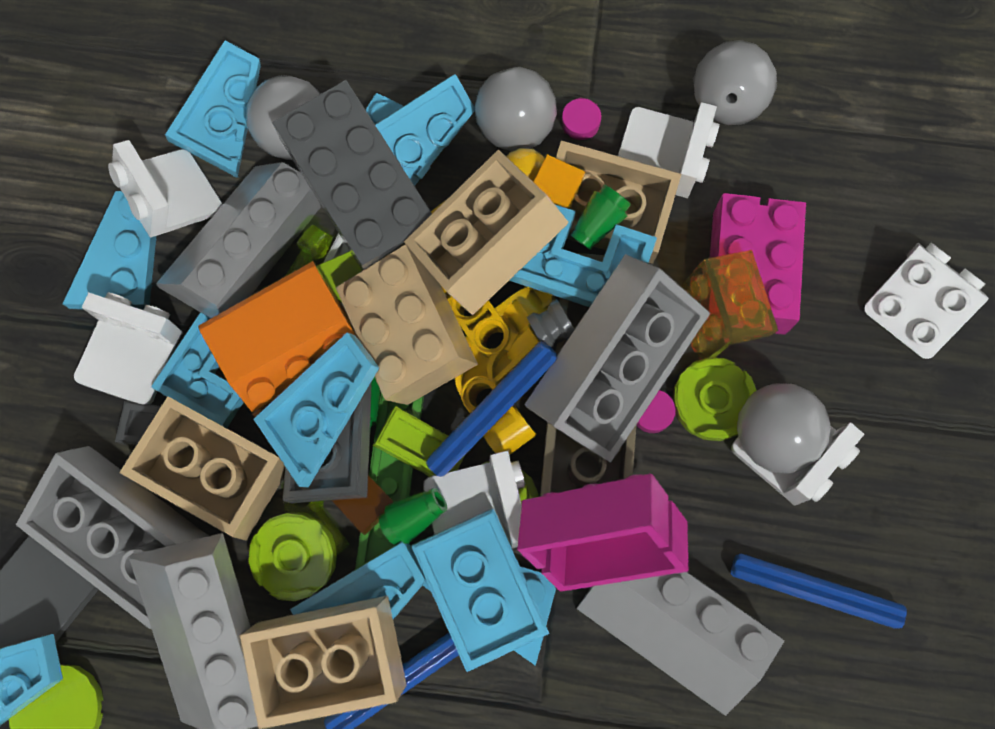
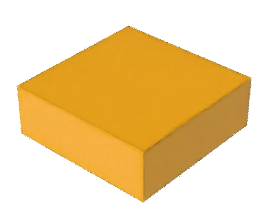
[534,154,585,209]

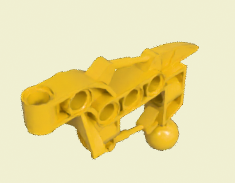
[431,148,555,455]

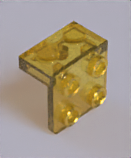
[680,250,778,360]

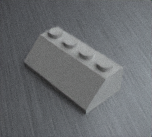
[156,162,321,318]
[525,254,710,463]
[16,446,209,629]
[129,533,258,729]
[576,572,785,716]

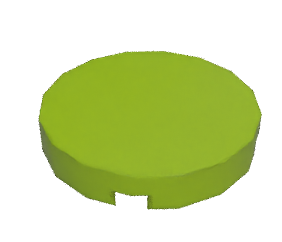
[673,357,757,441]
[248,512,337,601]
[9,664,104,729]

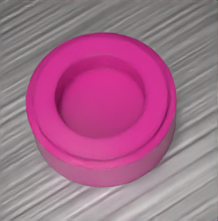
[562,98,601,140]
[636,390,675,433]

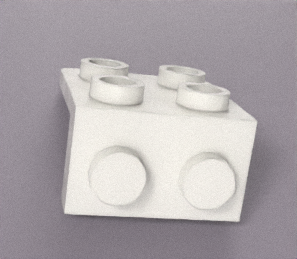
[618,102,720,198]
[108,140,222,238]
[865,243,989,359]
[74,292,183,405]
[731,422,864,506]
[424,451,525,548]

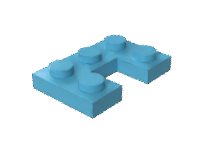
[509,205,657,307]
[151,312,244,428]

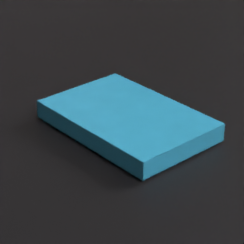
[411,508,549,672]

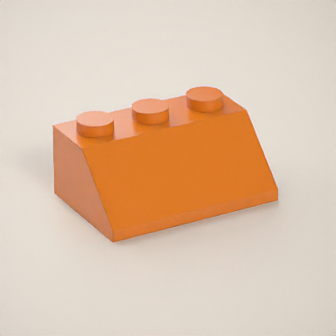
[198,261,357,412]

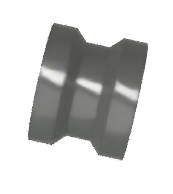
[526,299,574,351]

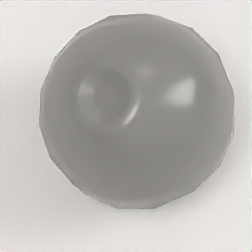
[693,40,777,125]
[475,67,557,152]
[246,76,320,160]
[737,383,831,474]

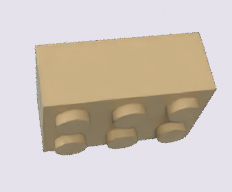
[556,141,681,264]
[404,150,569,315]
[336,244,478,405]
[119,396,285,540]
[239,595,407,729]

